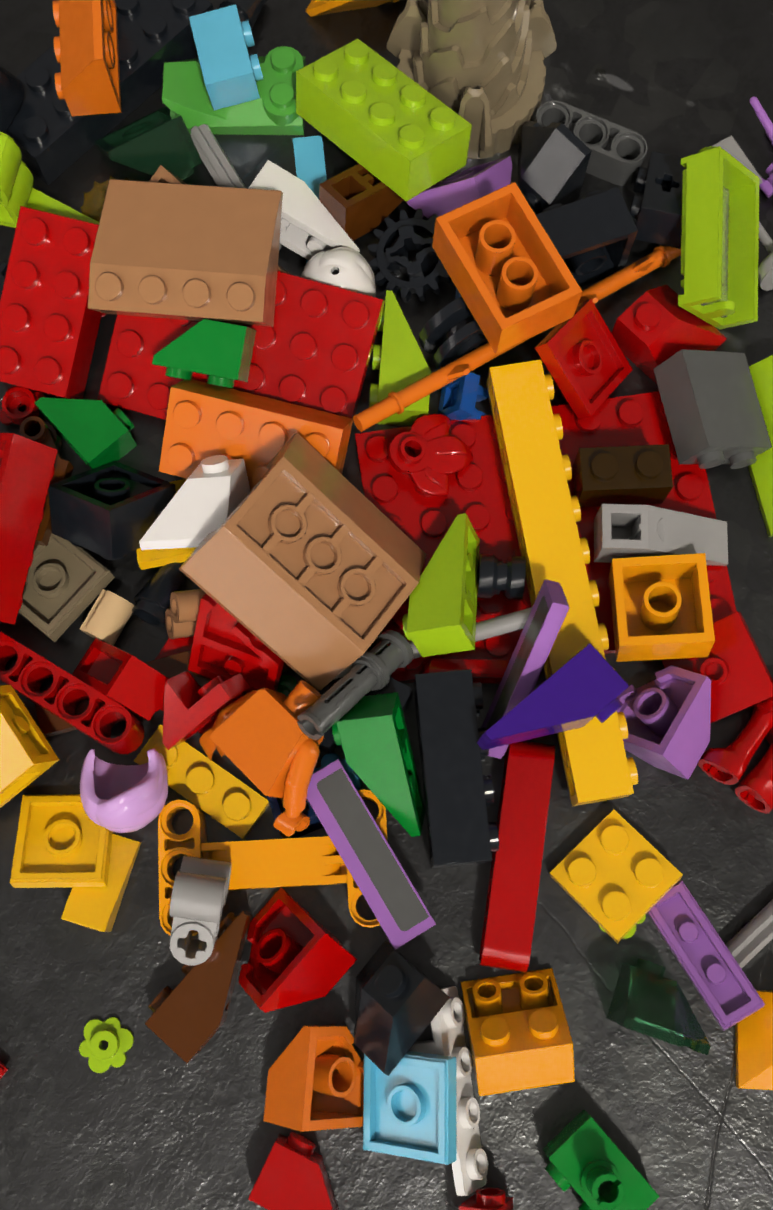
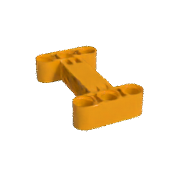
[158,789,388,936]

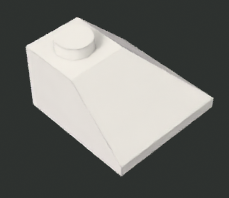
[139,455,250,550]

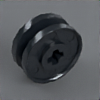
[419,296,488,370]

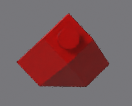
[238,887,357,1013]

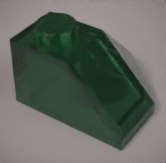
[607,958,711,1055]

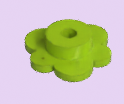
[79,1017,134,1073]

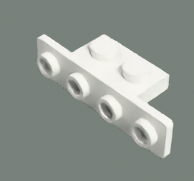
[408,986,488,1196]

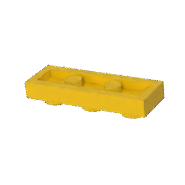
[134,724,270,840]

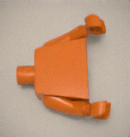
[199,680,324,837]

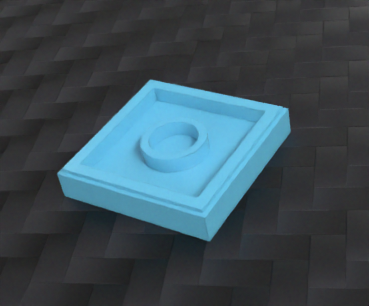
[363,1051,456,1165]

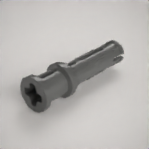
[297,630,414,740]

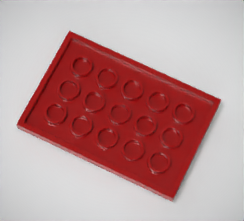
[97,271,385,425]

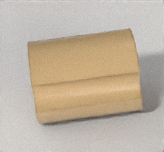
[80,589,135,646]

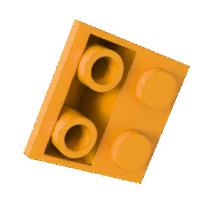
[461,968,575,1096]

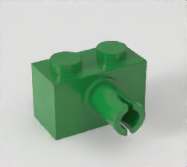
[543,1109,660,1210]

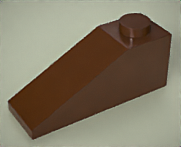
[319,164,404,241]

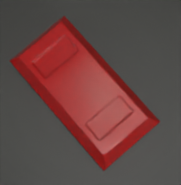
[419,659,509,684]

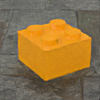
[609,553,715,662]

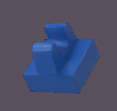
[438,372,489,421]

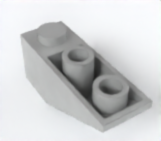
[594,504,728,566]

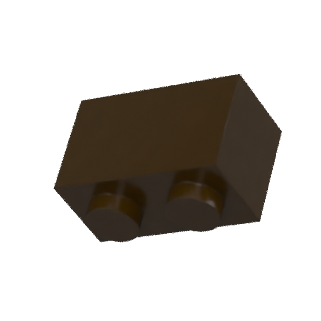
[572,444,673,507]

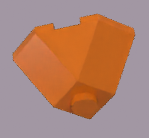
[263,1025,364,1132]

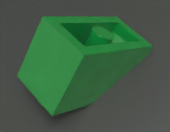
[34,397,137,469]

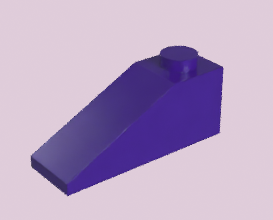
[477,643,629,750]

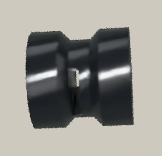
[477,553,526,601]

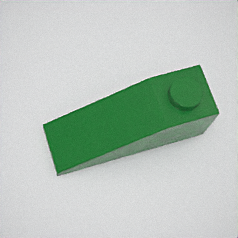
[332,692,425,837]

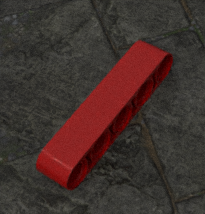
[0,631,144,754]
[479,741,555,972]

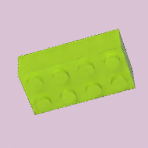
[296,39,472,202]

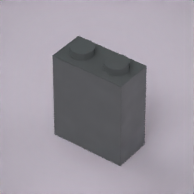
[653,349,772,469]

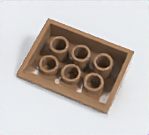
[88,179,283,327]

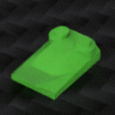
[162,46,306,135]

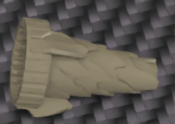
[387,0,557,159]

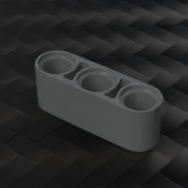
[535,100,648,186]

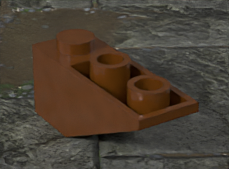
[145,911,252,1063]

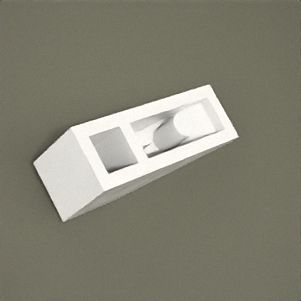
[248,160,360,275]

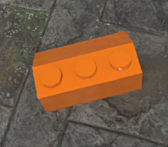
[52,0,121,117]

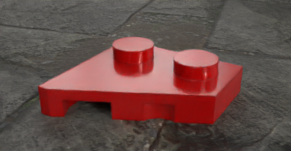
[188,593,284,693]

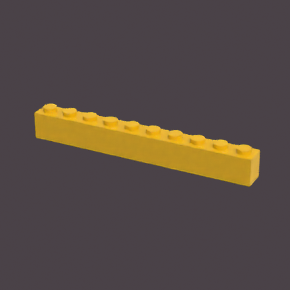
[486,359,638,807]

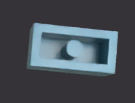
[189,4,264,110]

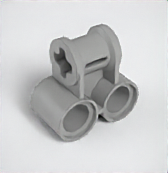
[169,856,232,966]

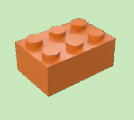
[432,182,583,354]

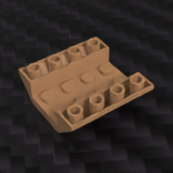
[179,432,426,691]

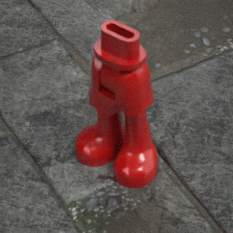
[698,697,773,814]

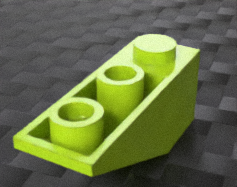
[369,290,431,426]

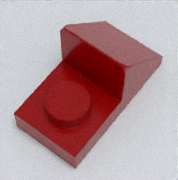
[163,671,251,750]

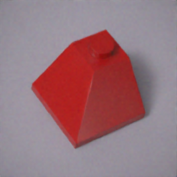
[612,284,727,384]

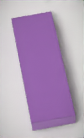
[647,880,765,1032]

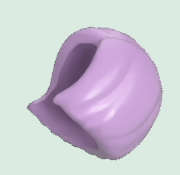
[80,749,168,833]

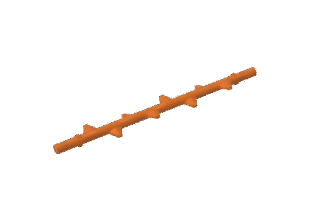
[353,246,681,432]

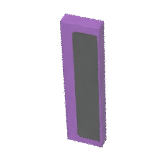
[481,579,569,759]
[307,759,436,949]

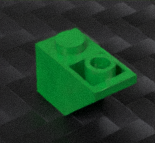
[152,319,256,388]

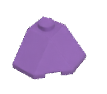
[407,156,513,219]
[617,665,711,780]

